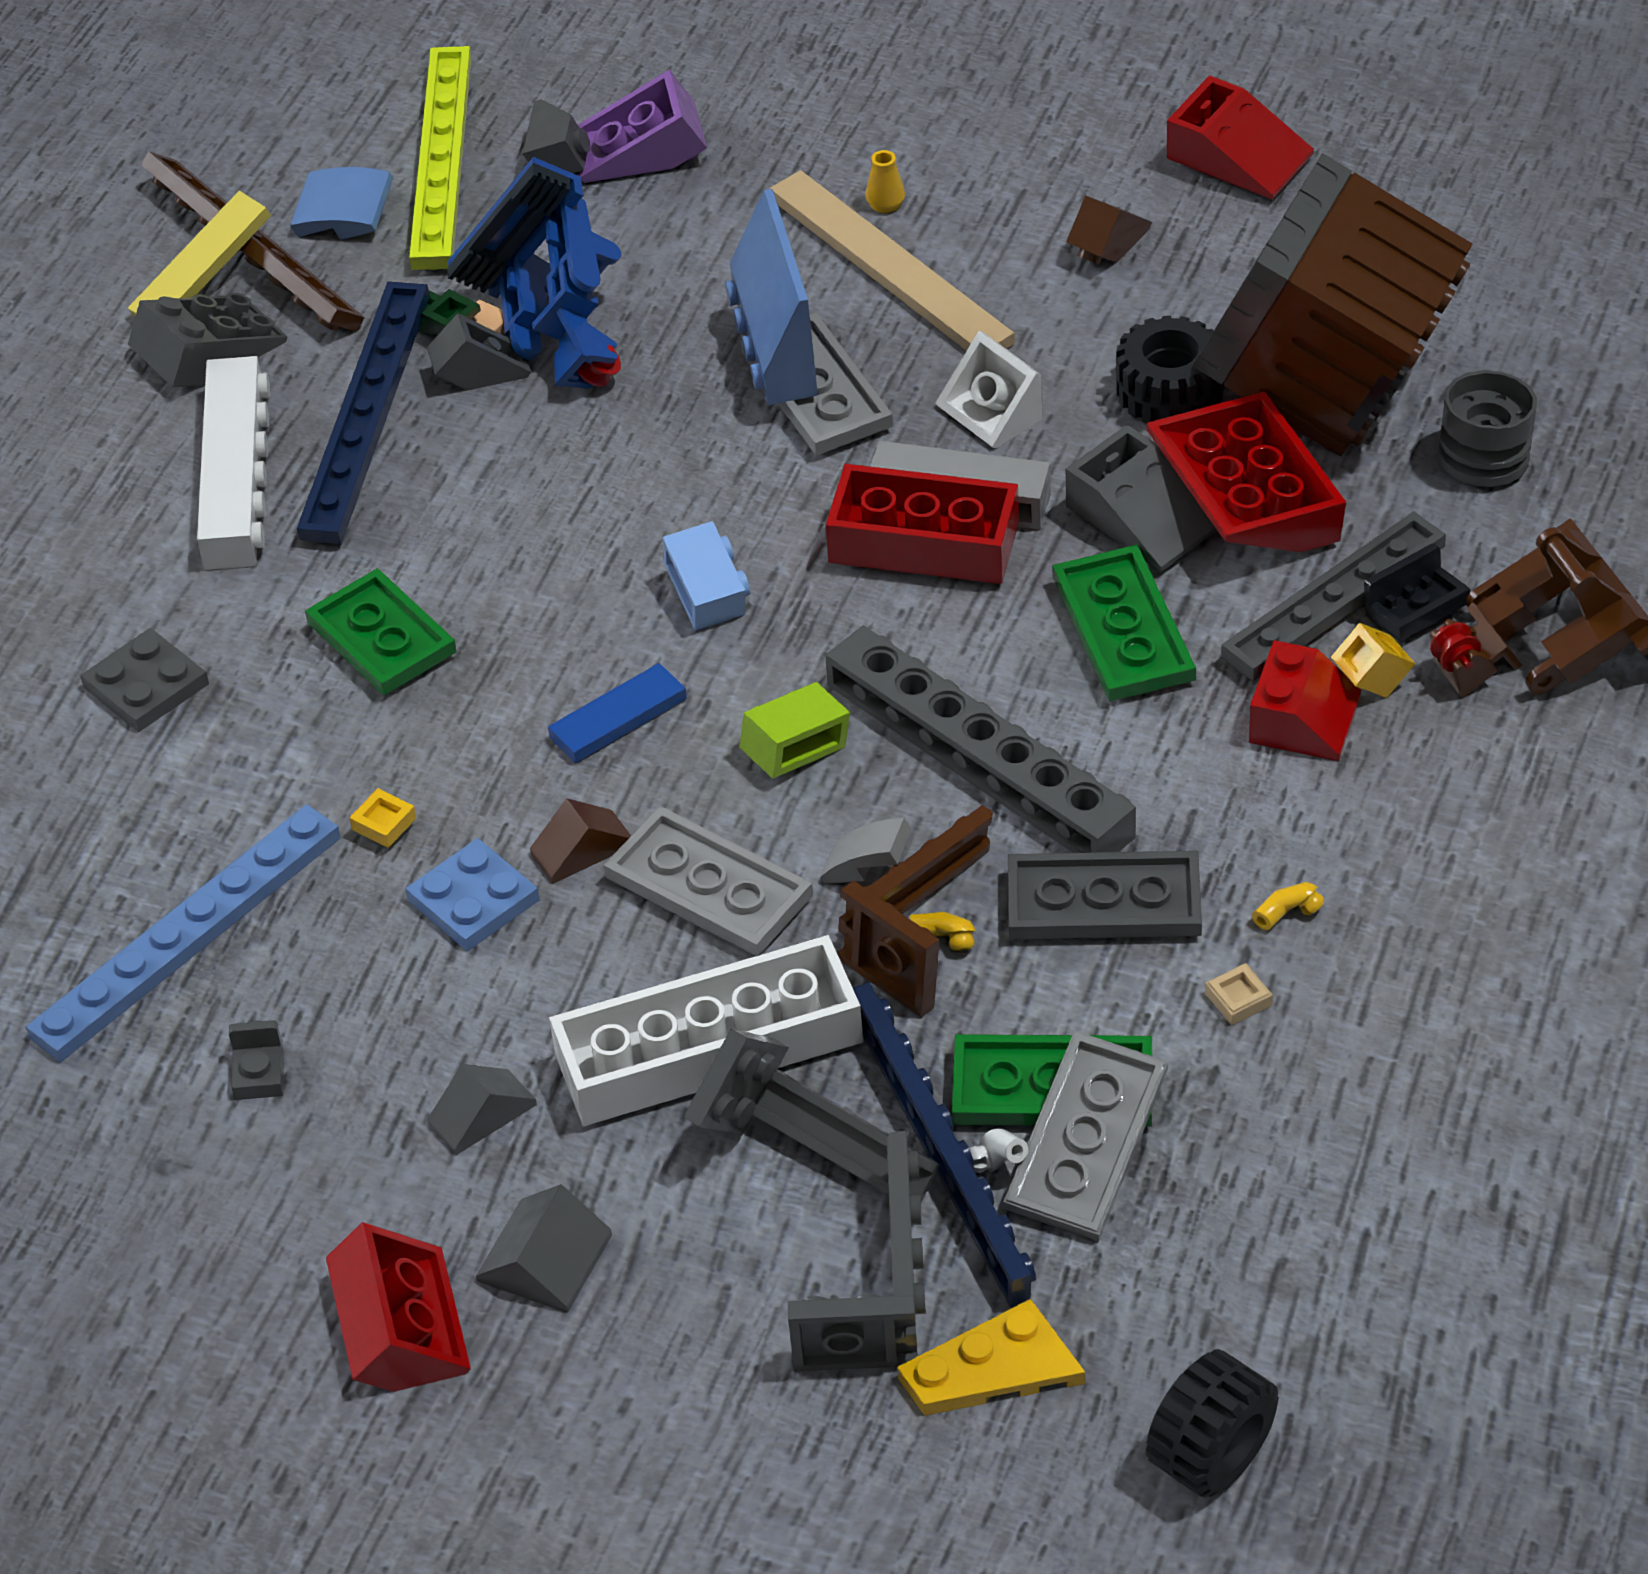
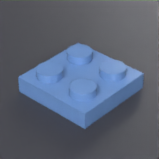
[405,838,540,952]

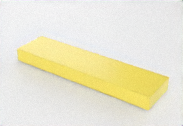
[128,190,271,317]

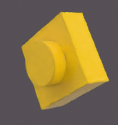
[349,788,416,848]

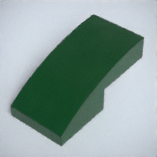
[418,289,481,336]

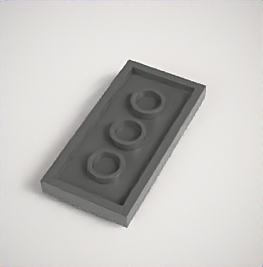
[1008,850,1202,939]

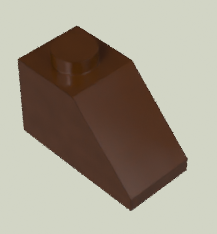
[1066,195,1152,265]

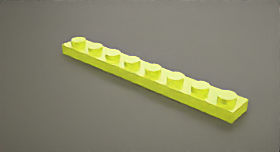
[409,46,471,270]

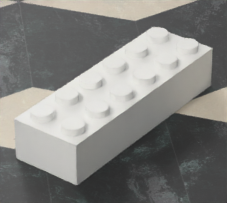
[549,935,863,1126]

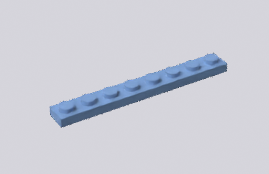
[26,804,341,1063]

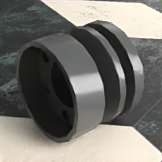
[1438,370,1537,487]

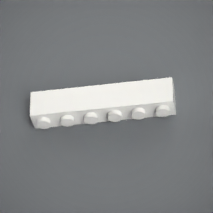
[197,356,270,571]

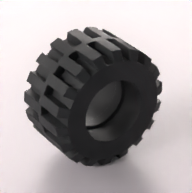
[1116,315,1224,423]
[1145,1349,1279,1498]

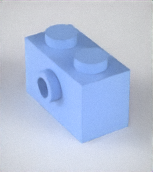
[663,521,750,631]

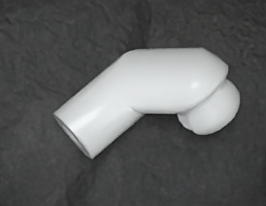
[969,1129,1029,1173]

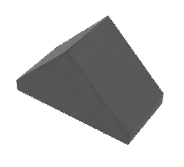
[427,1064,537,1155]

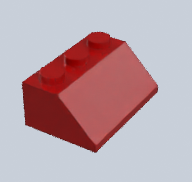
[326,1222,471,1392]

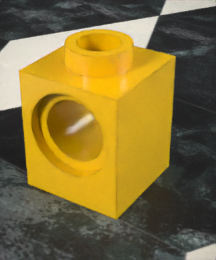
[1331,623,1416,698]

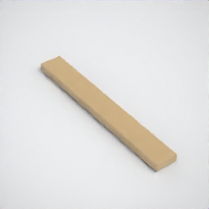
[769,170,1015,351]

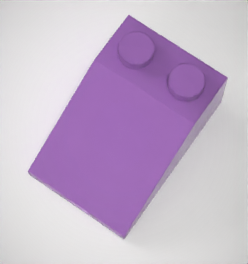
[578,69,707,183]

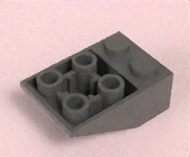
[128,292,288,387]
[1065,424,1217,572]

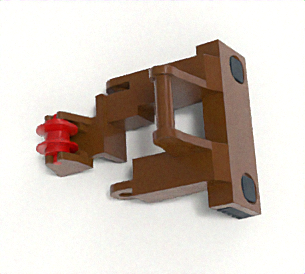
[1430,518,1648,698]

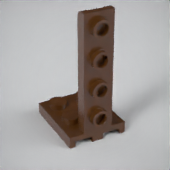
[837,805,993,1017]

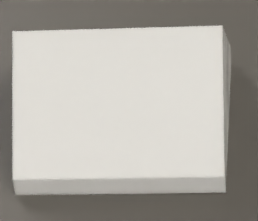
[935,331,1042,449]

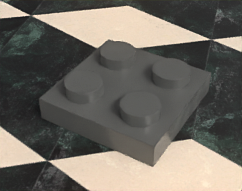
[80,628,209,732]

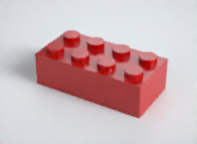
[826,463,1019,584]

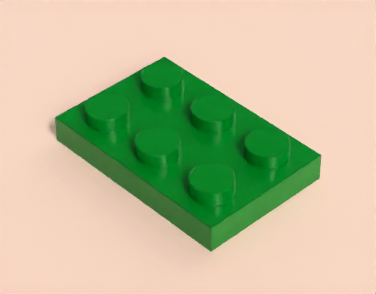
[305,568,457,696]

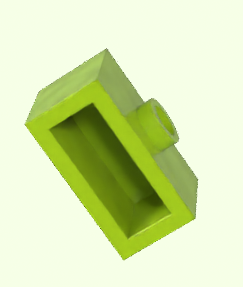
[739,682,850,779]

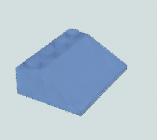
[725,189,818,406]

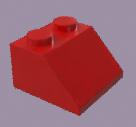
[1249,640,1362,761]

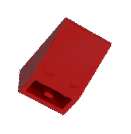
[1167,75,1314,200]

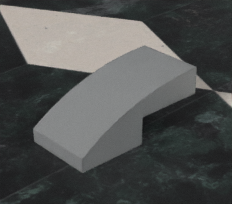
[820,817,912,884]

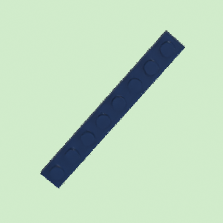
[296,281,430,544]
[853,982,1036,1308]

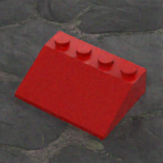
[1146,391,1346,552]

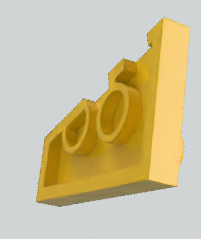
[897,1299,1086,1416]

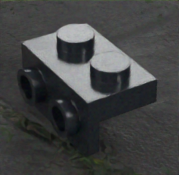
[1364,543,1471,641]

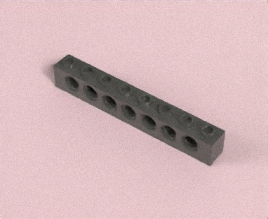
[825,625,1136,853]

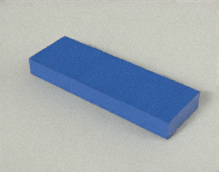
[548,663,687,763]

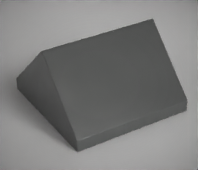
[476,1184,612,1312]

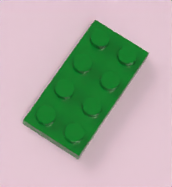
[1052,545,1196,702]
[952,1034,1152,1127]

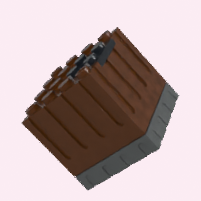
[1192,153,1473,457]

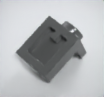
[229,1020,284,1100]

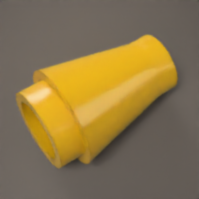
[865,150,906,213]

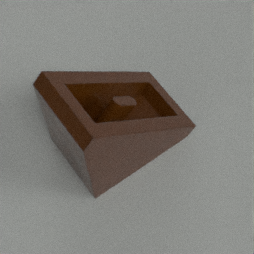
[530,798,631,884]

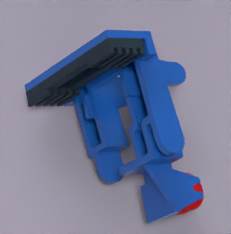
[448,157,621,389]

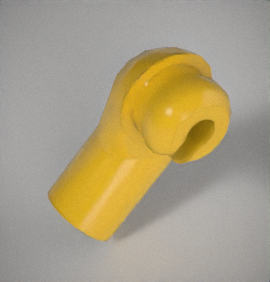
[1252,881,1324,931]
[910,912,976,951]

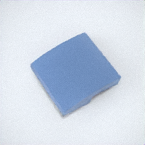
[290,167,393,240]

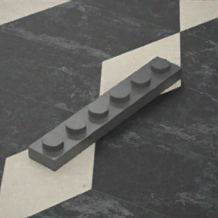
[1221,511,1446,681]

